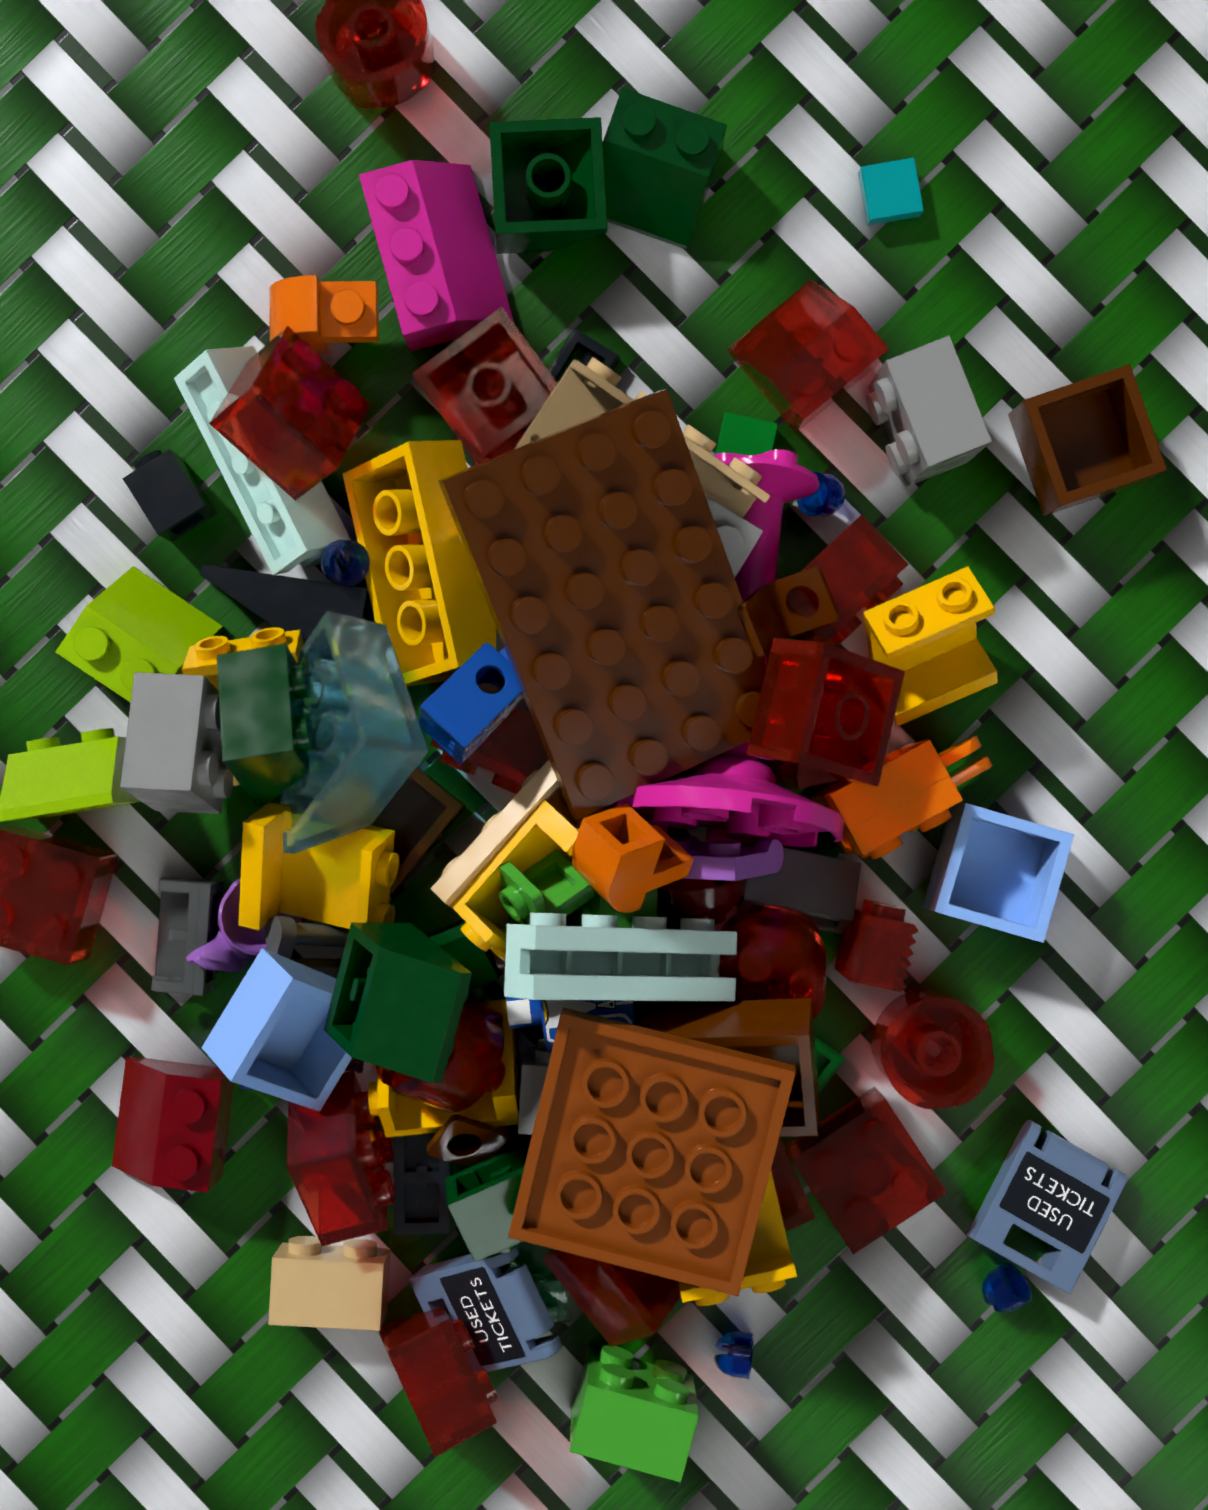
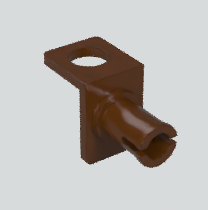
[738,566,840,660]
[427,1114,532,1168]

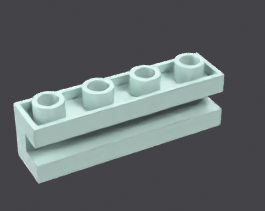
[174,346,351,575]
[504,913,737,1001]

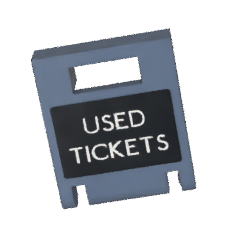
[966,1120,1127,1294]
[408,1247,563,1379]

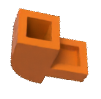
[269,275,379,354]
[572,803,694,913]

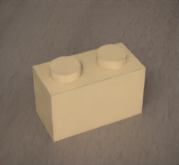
[268,1236,391,1331]

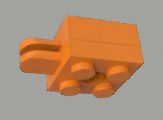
[811,735,993,860]

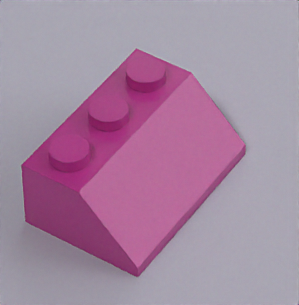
[359,160,514,352]

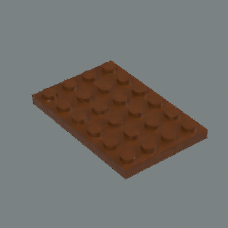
[438,389,787,820]

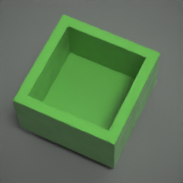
[569,1345,699,1482]

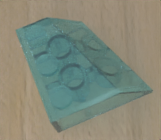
[281,611,429,854]

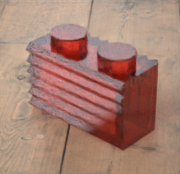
[835,898,918,992]

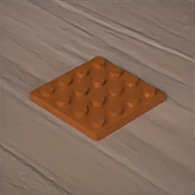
[508,1007,796,1296]

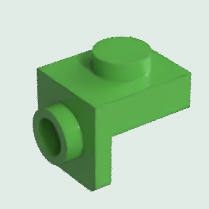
[499,849,595,925]

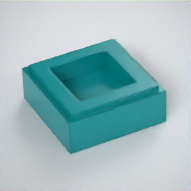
[858,157,924,226]

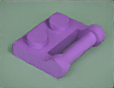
[674,836,784,881]

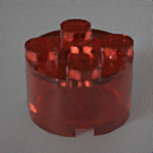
[315,0,434,109]
[717,905,827,1020]
[871,988,994,1109]
[376,997,505,1113]

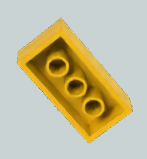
[342,440,496,689]

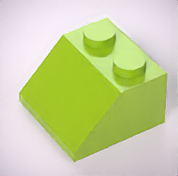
[55,566,225,703]
[0,728,141,822]

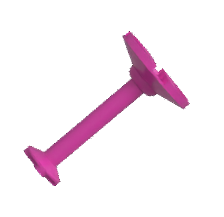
[614,449,844,847]

